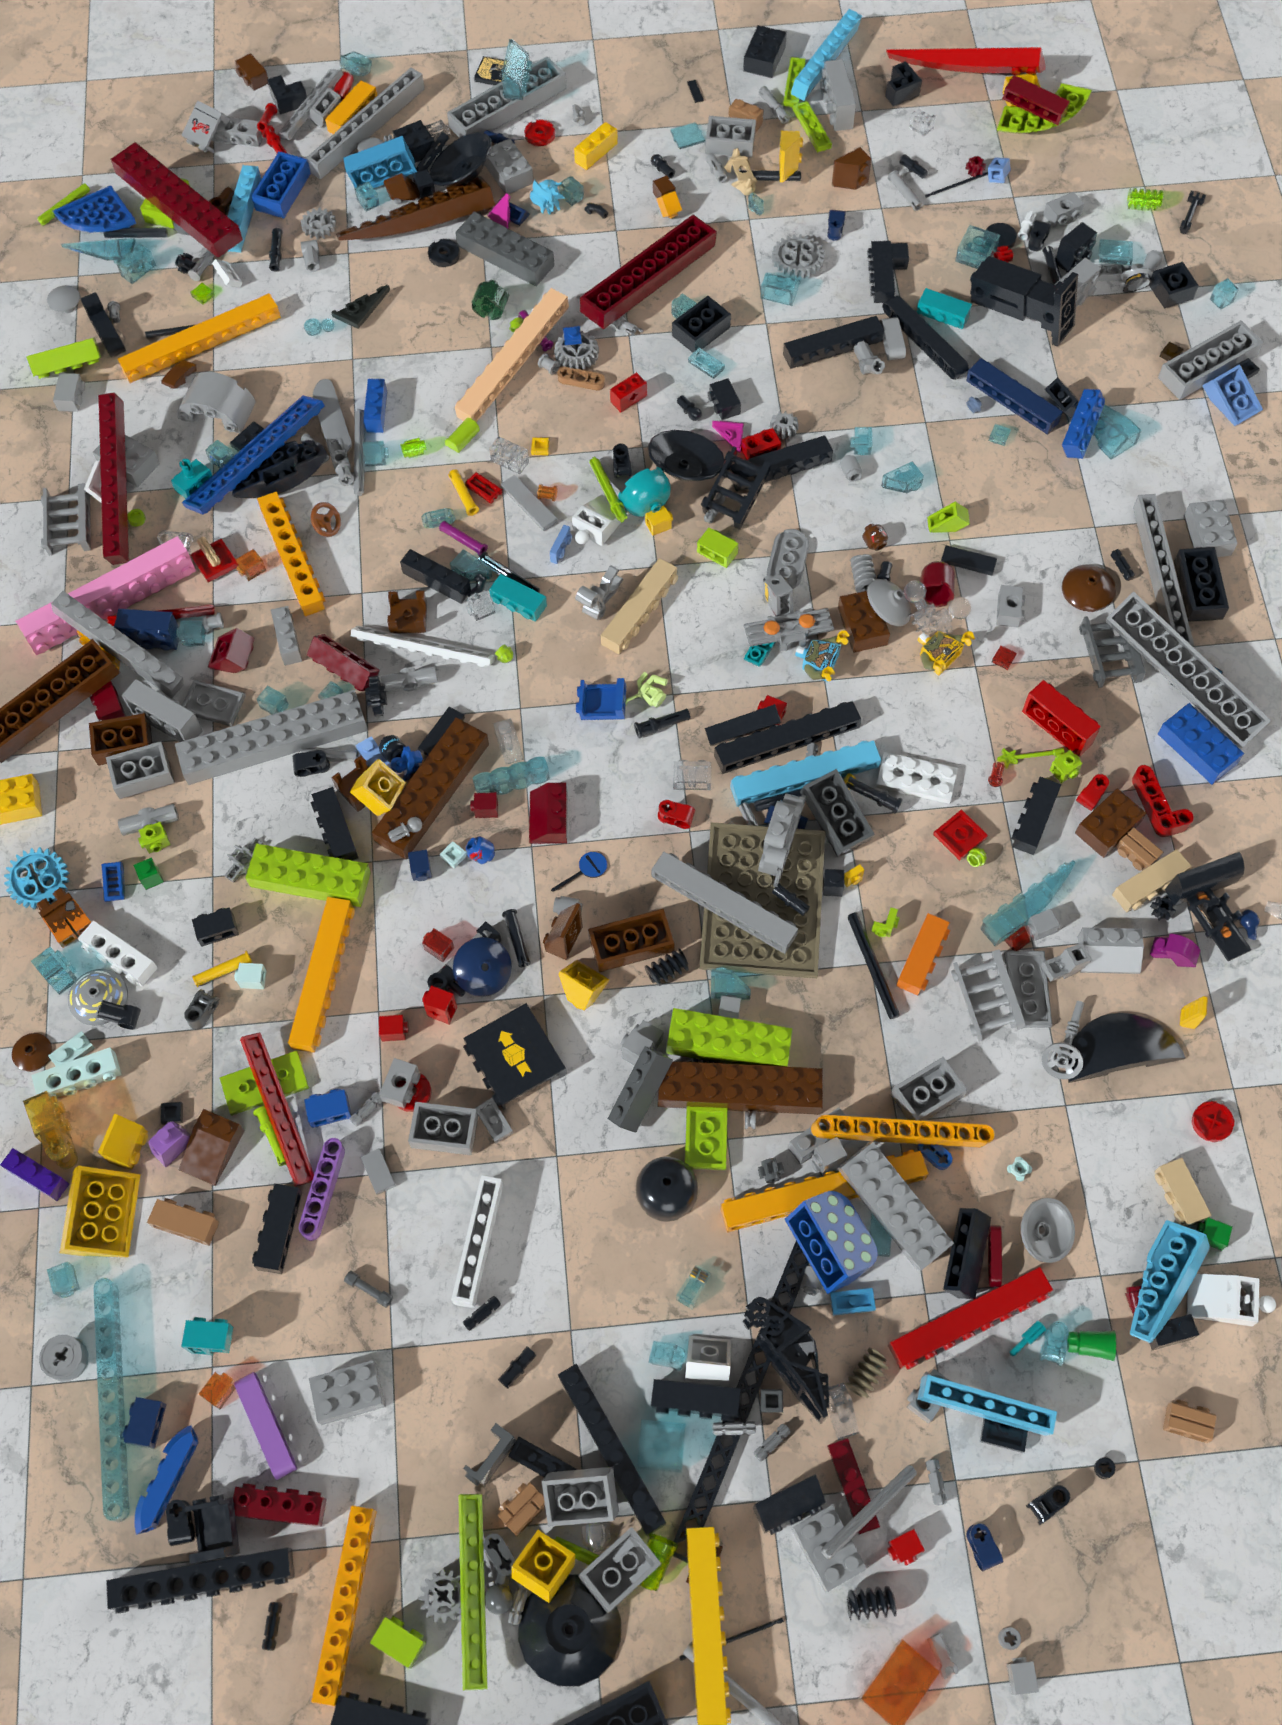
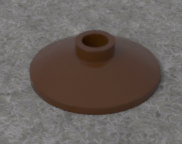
[12,1033,52,1072]

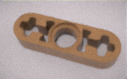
[557,367,605,391]

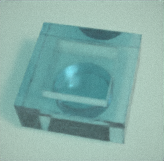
[748,192,764,216]
[989,424,1011,446]

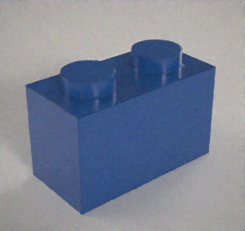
[304,1089,352,1128]

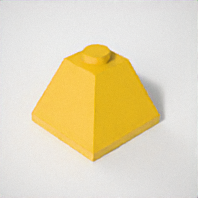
[559,960,609,1011]

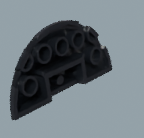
[232,440,328,498]
[1068,1013,1185,1083]

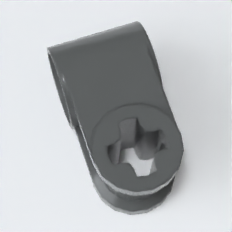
[184,989,220,1030]

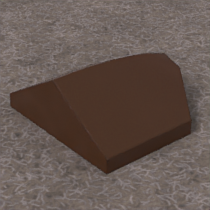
[383,173,420,200]

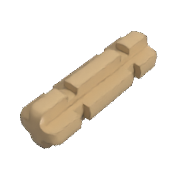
[197,537,220,567]

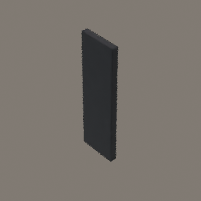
[687,80,704,103]

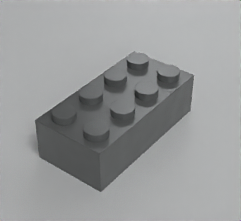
[800,769,875,857]

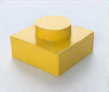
[844,864,864,887]

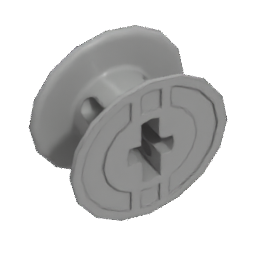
[39,1335,88,1382]

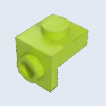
[871,907,900,937]

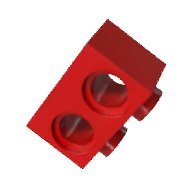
[741,428,782,460]

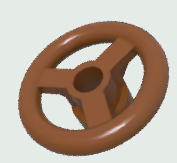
[311,502,341,537]

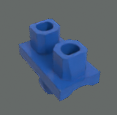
[390,746,423,781]

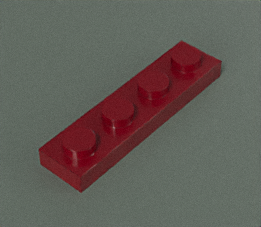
[827,1438,880,1535]

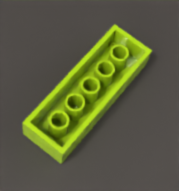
[245,843,371,907]
[665,1008,793,1067]

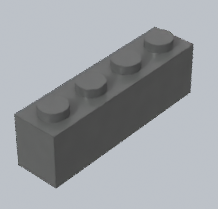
[607,1046,673,1133]

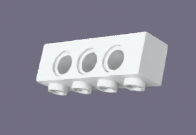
[78,920,157,986]

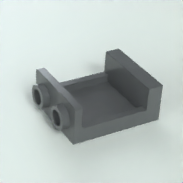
[463,1423,516,1487]

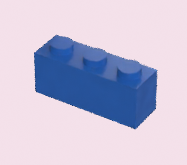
[363,379,387,433]

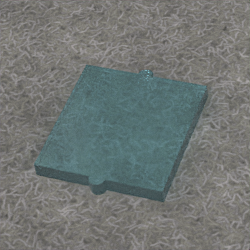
[670,122,705,150]

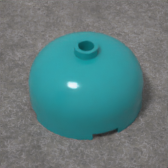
[618,467,671,517]

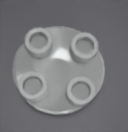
[47,285,81,313]

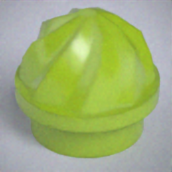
[509,317,524,333]
[495,644,513,663]
[967,848,987,867]

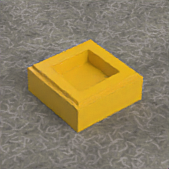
[531,437,550,455]

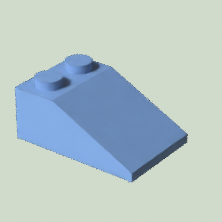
[1202,364,1263,426]

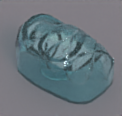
[340,51,372,76]

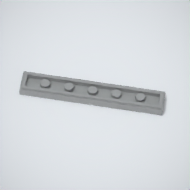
[278,69,343,140]

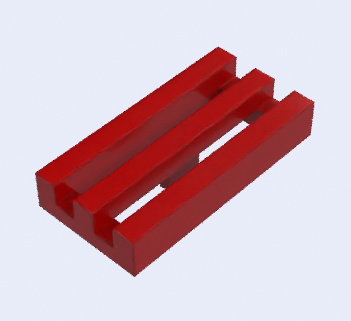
[465,472,502,504]

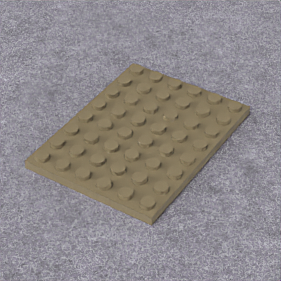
[699,823,825,979]

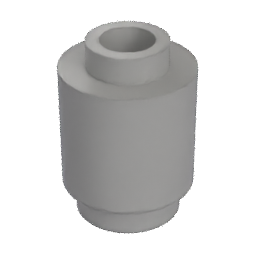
[840,455,862,482]
[553,896,583,915]
[801,1263,823,1296]

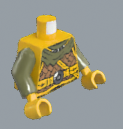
[917,631,975,675]

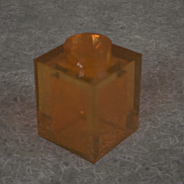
[235,549,266,581]
[199,1372,236,1409]

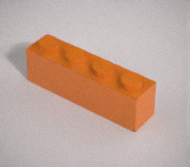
[896,913,951,996]

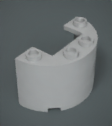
[177,372,256,433]

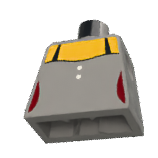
[763,575,793,617]

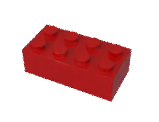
[1022,680,1101,757]

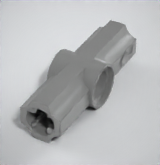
[381,666,438,692]
[118,804,179,836]

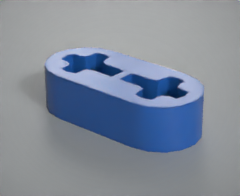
[917,1136,953,1170]

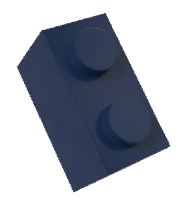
[123,1397,167,1449]

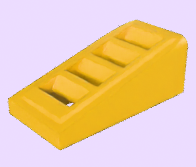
[1180,996,1208,1029]

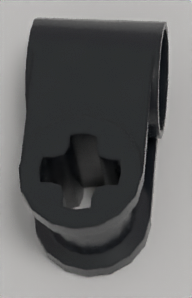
[1028,220,1051,251]
[613,443,632,478]
[292,750,330,777]
[1026,1486,1070,1526]
[166,1500,195,1547]

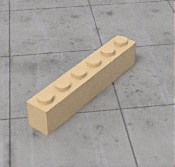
[601,558,678,655]

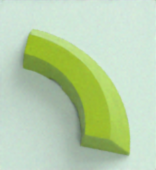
[997,83,1091,133]

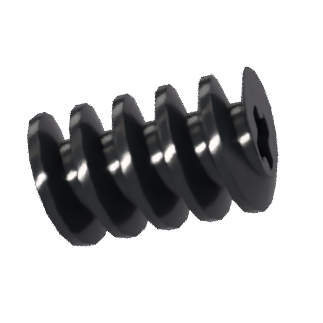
[645,948,689,986]
[847,1586,897,1621]

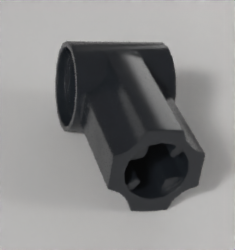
[97,1000,141,1030]

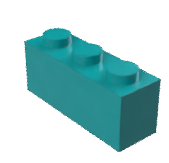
[917,288,972,330]
[489,574,547,622]

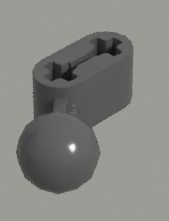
[484,1533,515,1615]

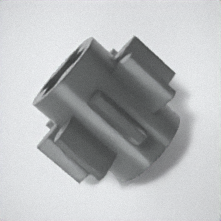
[758,1158,784,1183]

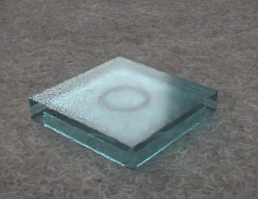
[1099,239,1133,265]

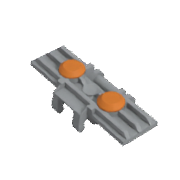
[744,608,834,651]

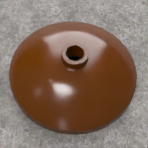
[1062,565,1116,612]

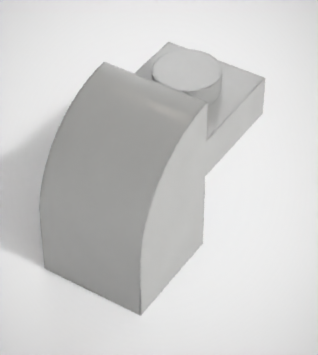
[1041,943,1092,982]

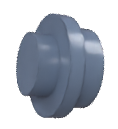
[966,396,982,413]

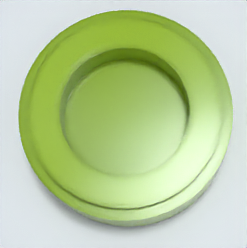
[127,509,146,527]

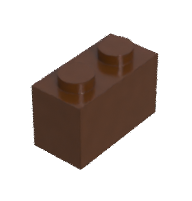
[235,53,268,91]

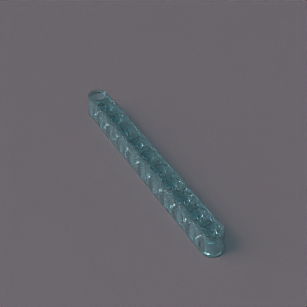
[93,1278,129,1522]

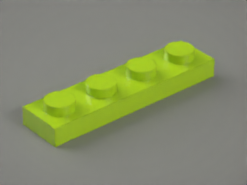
[783,57,806,107]
[793,101,832,153]

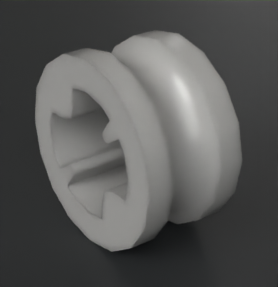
[745,1111,756,1129]
[998,1627,1021,1650]

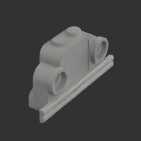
[758,793,806,887]

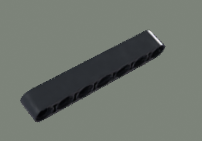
[882,295,969,380]

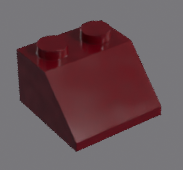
[208,628,255,673]

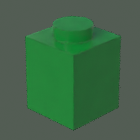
[133,857,164,890]
[1196,1218,1233,1251]

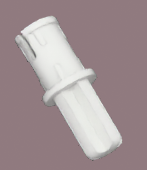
[1018,210,1036,240]

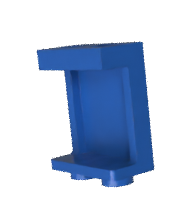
[576,678,627,720]

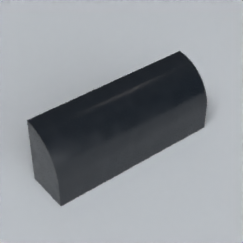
[1164,852,1245,906]

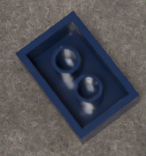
[114,608,181,651]

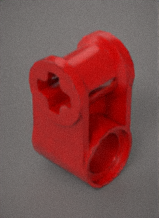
[1076,774,1109,811]
[658,800,695,829]

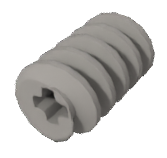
[850,554,876,593]

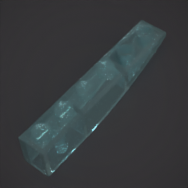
[981,860,1076,947]

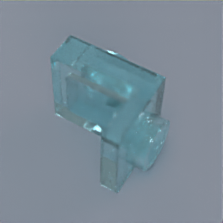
[648,1341,685,1371]

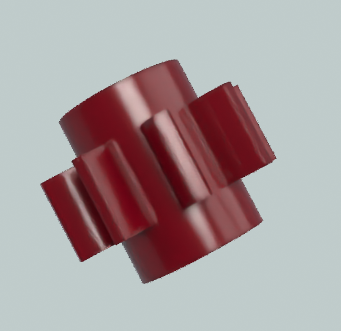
[965,156,986,177]

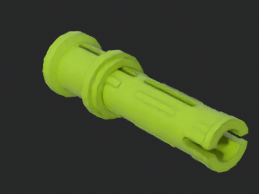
[253,1105,286,1166]

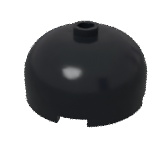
[636,1156,698,1222]

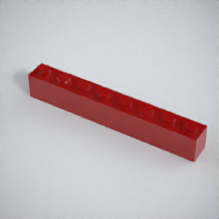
[888,1267,1053,1370]

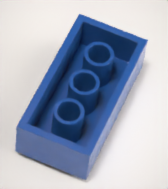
[252,151,311,218]
[1158,703,1244,785]

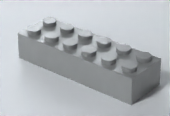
[1158,320,1264,400]
[837,1142,954,1270]

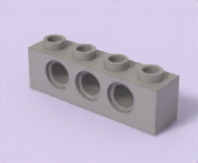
[211,117,263,147]

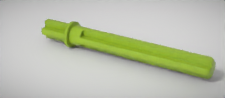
[589,457,627,522]

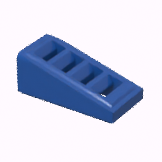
[101,862,125,902]

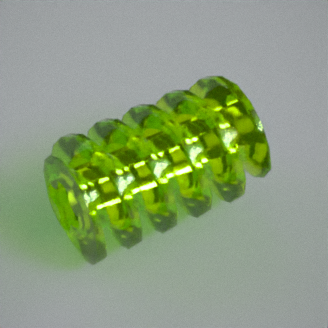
[1127,188,1163,211]

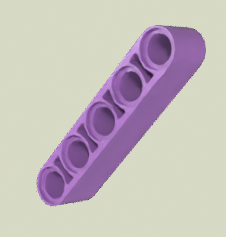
[298,1138,345,1241]
[234,1372,297,1480]

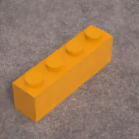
[325,80,377,134]

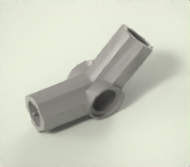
[854,341,885,375]

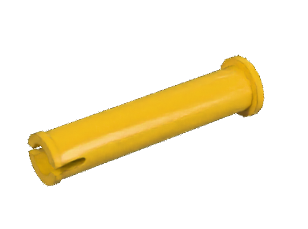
[448,469,479,516]
[192,950,253,987]

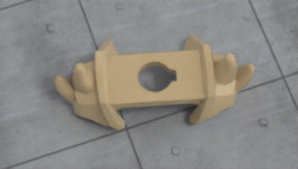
[724,148,757,195]

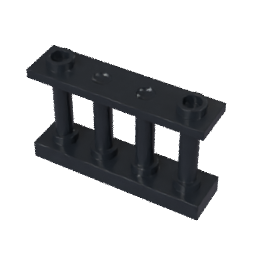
[701,446,771,530]

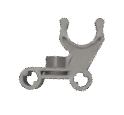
[575,565,623,621]

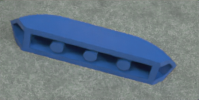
[135,1425,199,1535]

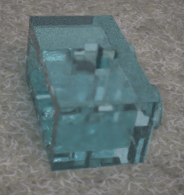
[116,244,156,284]

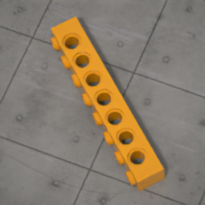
[257,492,326,616]
[311,1506,377,1706]

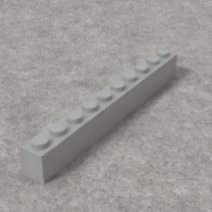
[306,68,425,180]
[1133,494,1194,647]

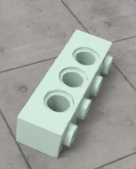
[31,1047,122,1103]

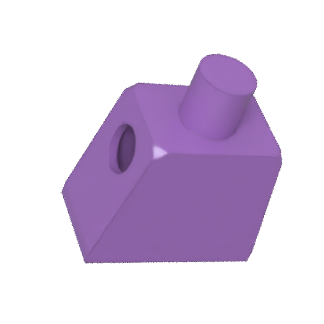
[148,1121,190,1167]

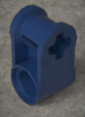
[827,210,846,241]
[966,1524,1003,1572]

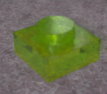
[190,283,215,305]

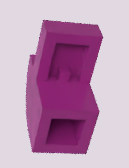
[1150,934,1201,967]

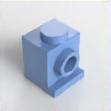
[988,158,1011,183]

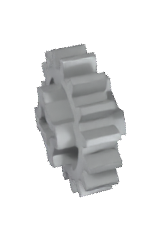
[301,208,336,239]
[419,1570,461,1623]

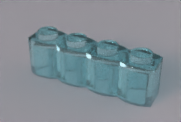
[472,757,550,795]

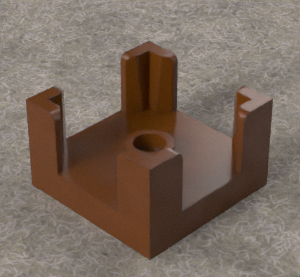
[387,591,427,634]
[331,755,369,812]

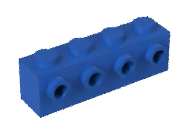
[1062,389,1105,459]

